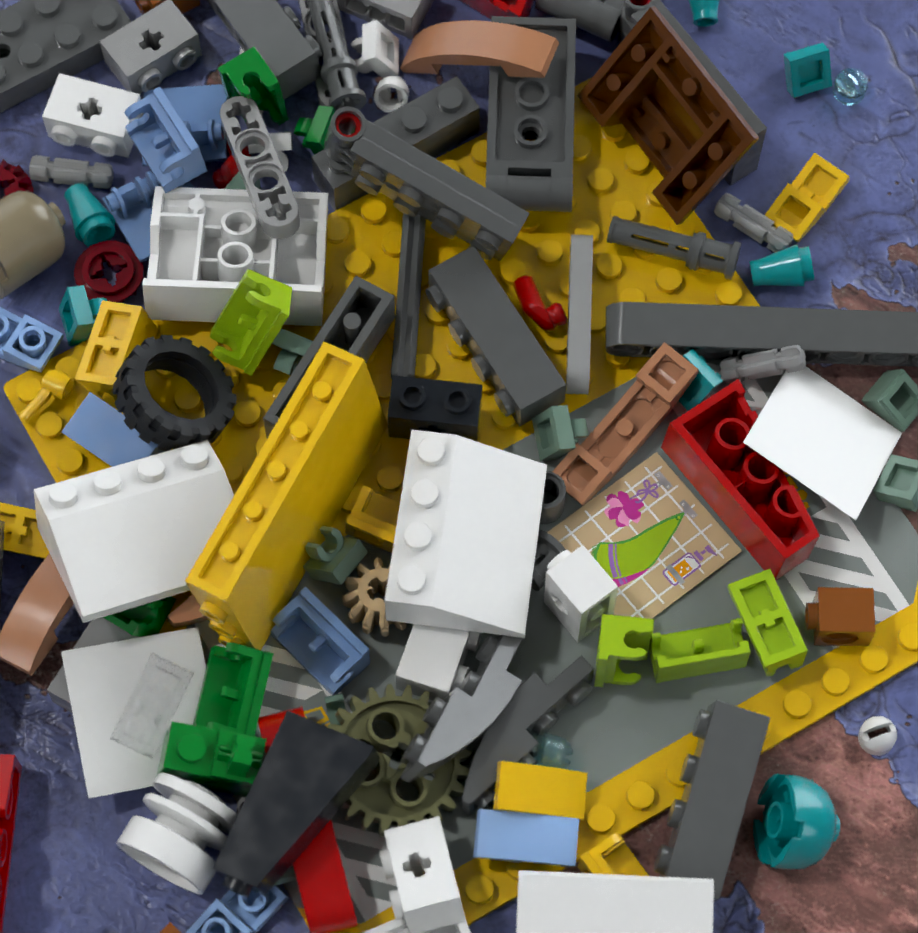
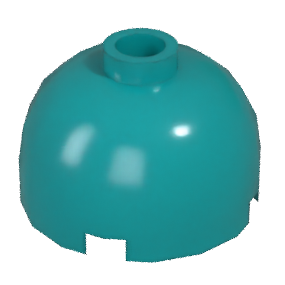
[753,774,840,869]

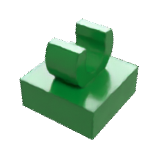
[293,105,336,155]

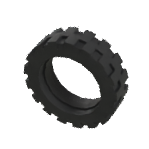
[113,335,237,451]

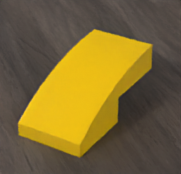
[764,152,850,243]
[493,761,588,820]

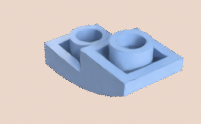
[0,307,64,372]
[473,809,579,867]
[186,885,289,933]

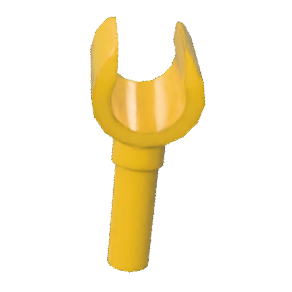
[19,370,75,423]

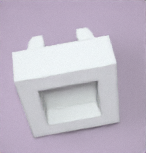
[352,20,399,78]
[248,131,292,172]

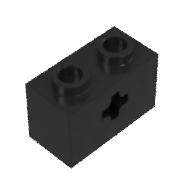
[388,375,482,442]

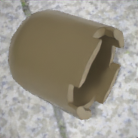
[0,191,66,299]

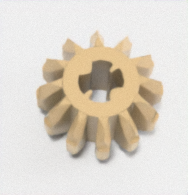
[342,557,407,637]

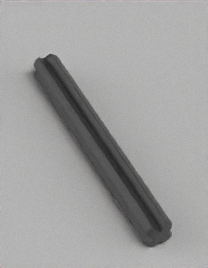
[391,213,426,379]

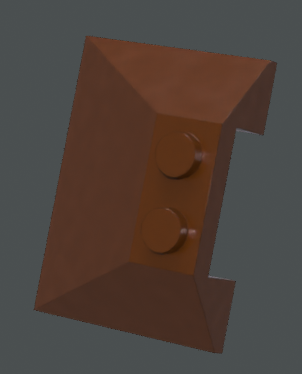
[577,6,759,225]

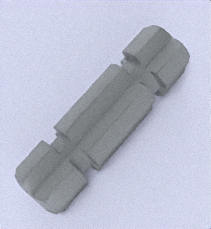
[29,155,114,189]
[714,193,794,253]
[720,345,806,384]

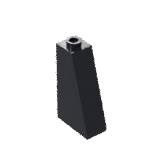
[213,710,380,898]

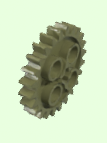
[327,684,472,837]

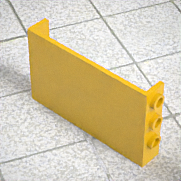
[185,342,388,651]

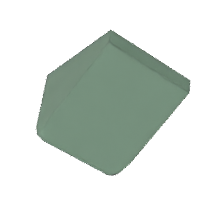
[861,369,918,432]

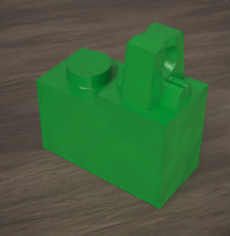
[157,721,266,797]

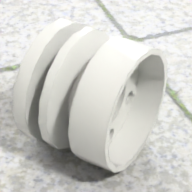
[116,772,238,894]

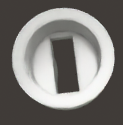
[374,76,409,113]
[858,716,897,756]

